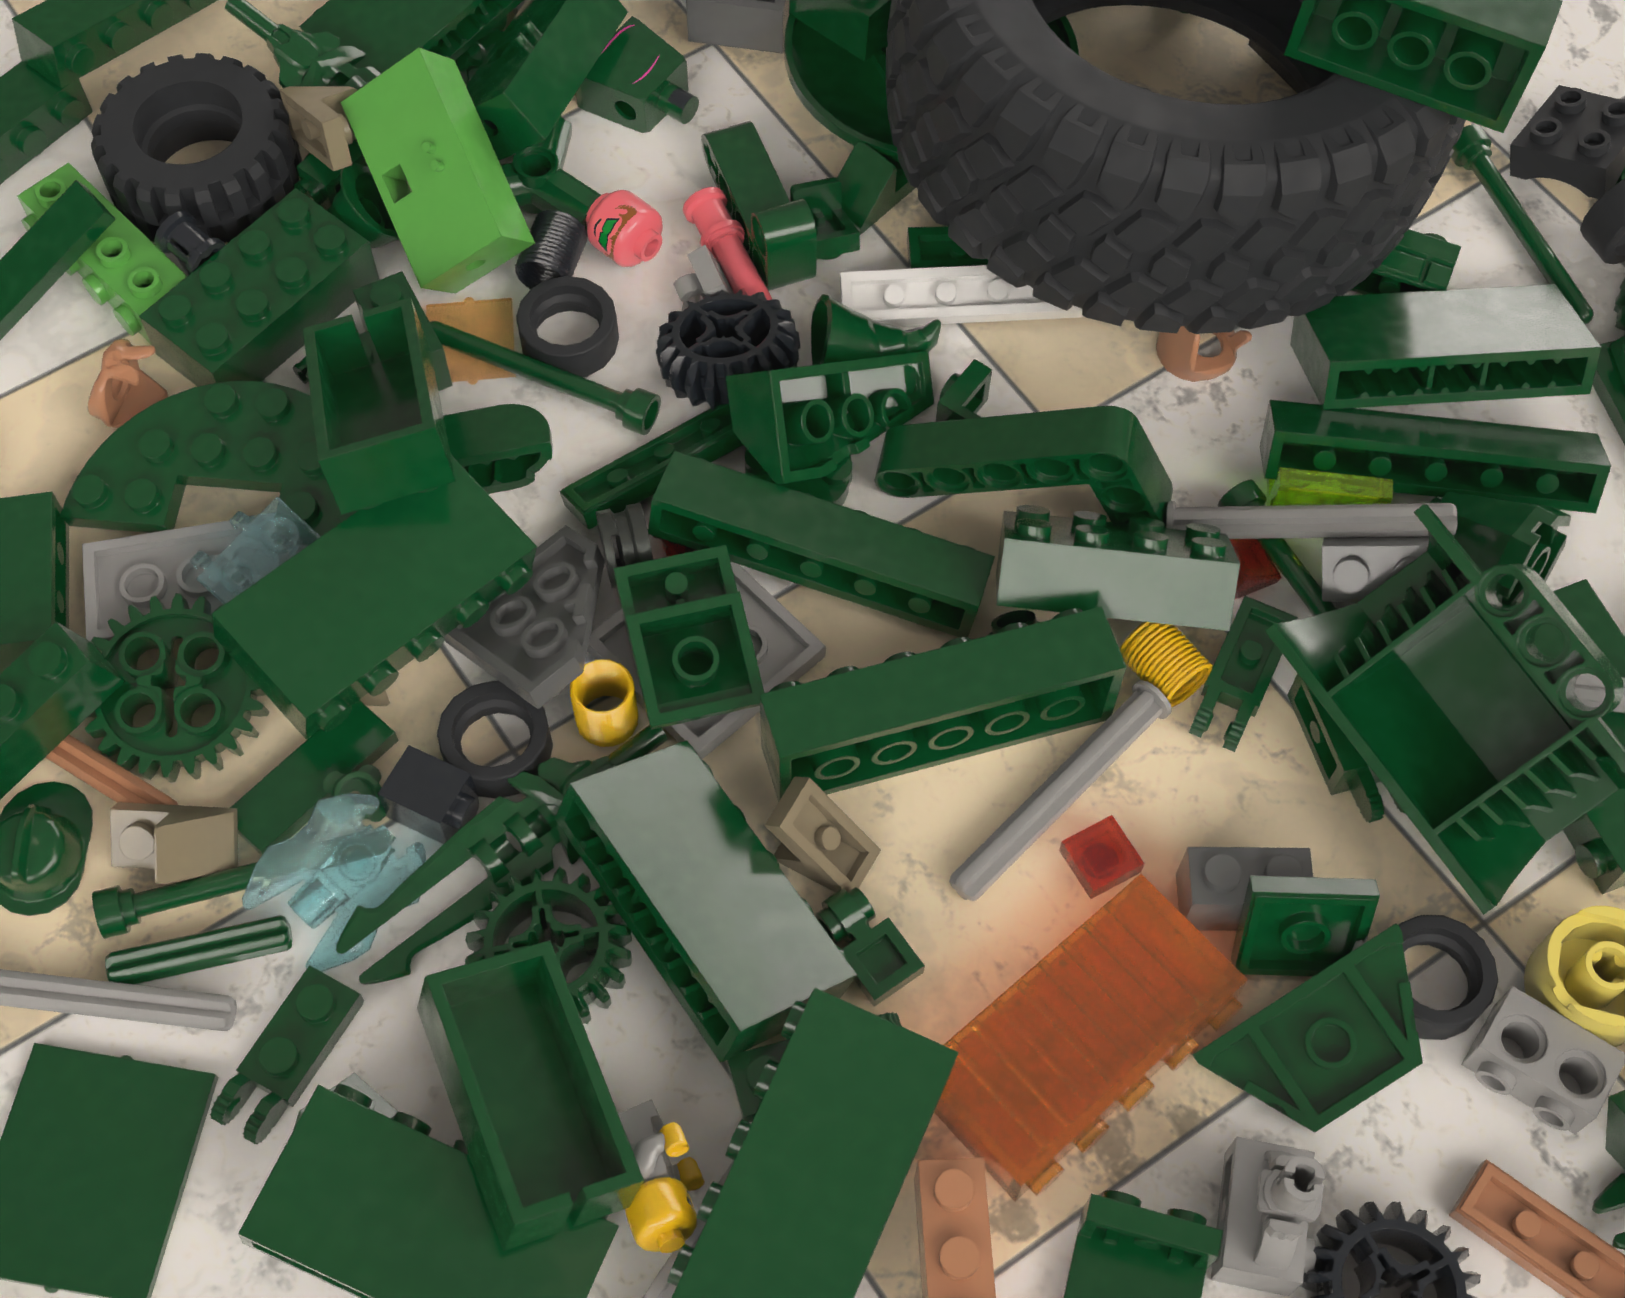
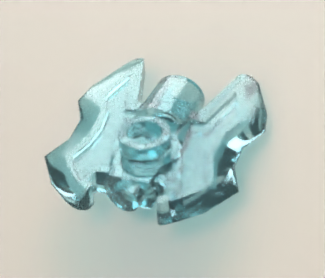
[242,793,426,972]

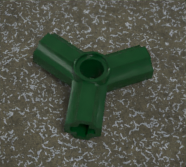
[501,116,601,231]

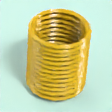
[1120,622,1213,707]
[570,659,639,747]

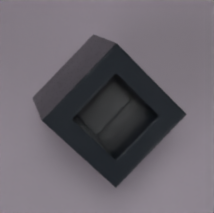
[378,745,479,844]

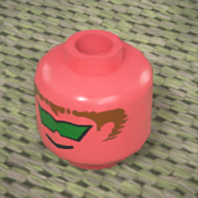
[586,190,663,267]

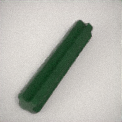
[105,915,293,985]

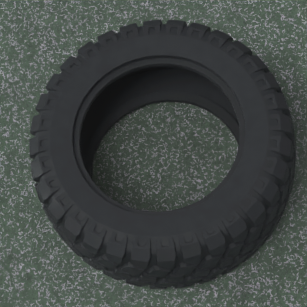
[886,0,1466,334]

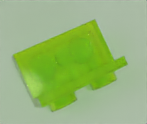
[1266,467,1393,506]

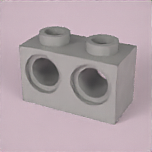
[1461,986,1625,1134]

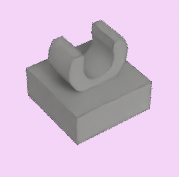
[673,245,734,303]

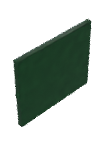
[0,1043,219,1298]

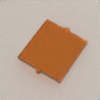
[426,297,516,385]

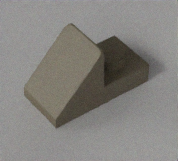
[280,86,357,171]
[764,777,881,893]
[110,802,238,884]

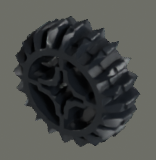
[656,288,801,411]
[1301,1201,1481,1298]

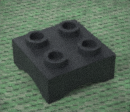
[1510,85,1625,199]

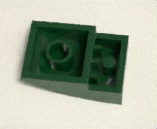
[613,545,765,730]

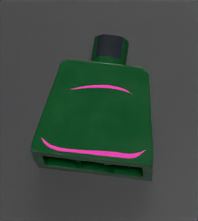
[576,16,699,133]

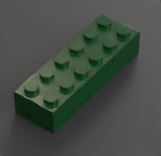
[760,607,1127,802]

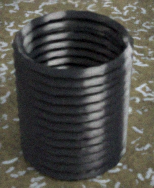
[515,210,588,289]

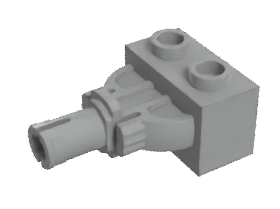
[1211,1137,1325,1296]

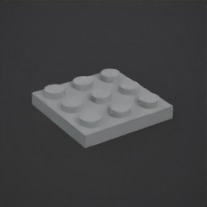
[587,550,826,760]

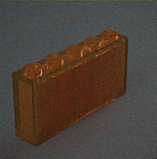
[934,874,1248,1201]

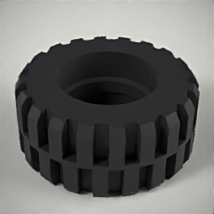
[91,53,302,243]

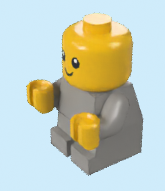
[618,1099,705,1253]

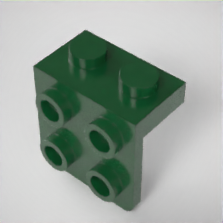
[1063,1190,1223,1298]

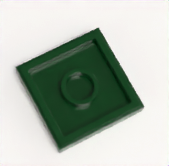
[1231,875,1380,977]

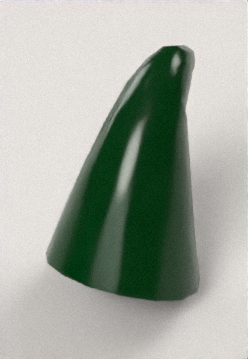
[811,294,941,365]

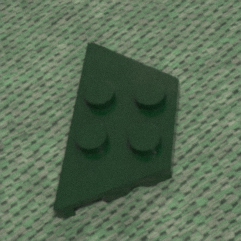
[1193,923,1423,1133]

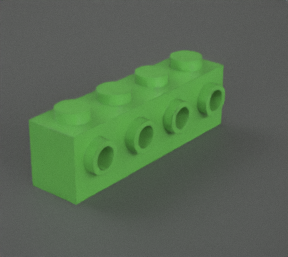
[17,162,187,345]

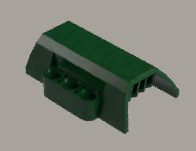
[1265,504,1625,915]

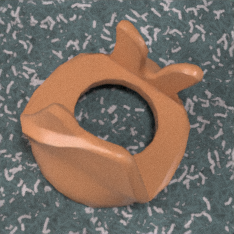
[1156,326,1252,382]
[87,339,168,428]

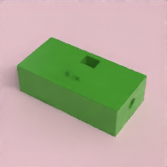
[340,48,535,294]

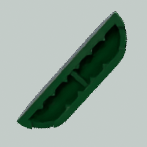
[443,404,553,494]

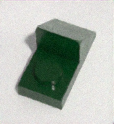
[837,141,915,235]

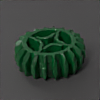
[465,866,632,1024]

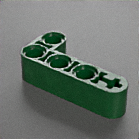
[701,121,817,291]

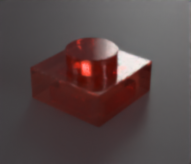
[1059,815,1145,899]

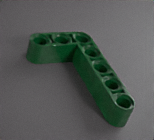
[874,406,1173,528]

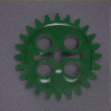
[84,593,270,782]

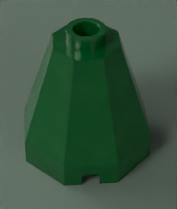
[1429,492,1571,608]

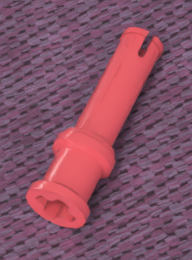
[683,187,772,300]

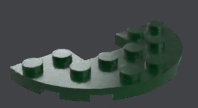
[60,381,360,546]

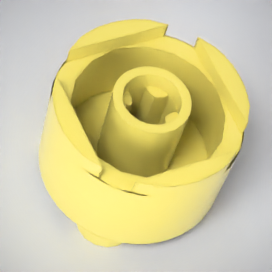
[1524,906,1625,1047]

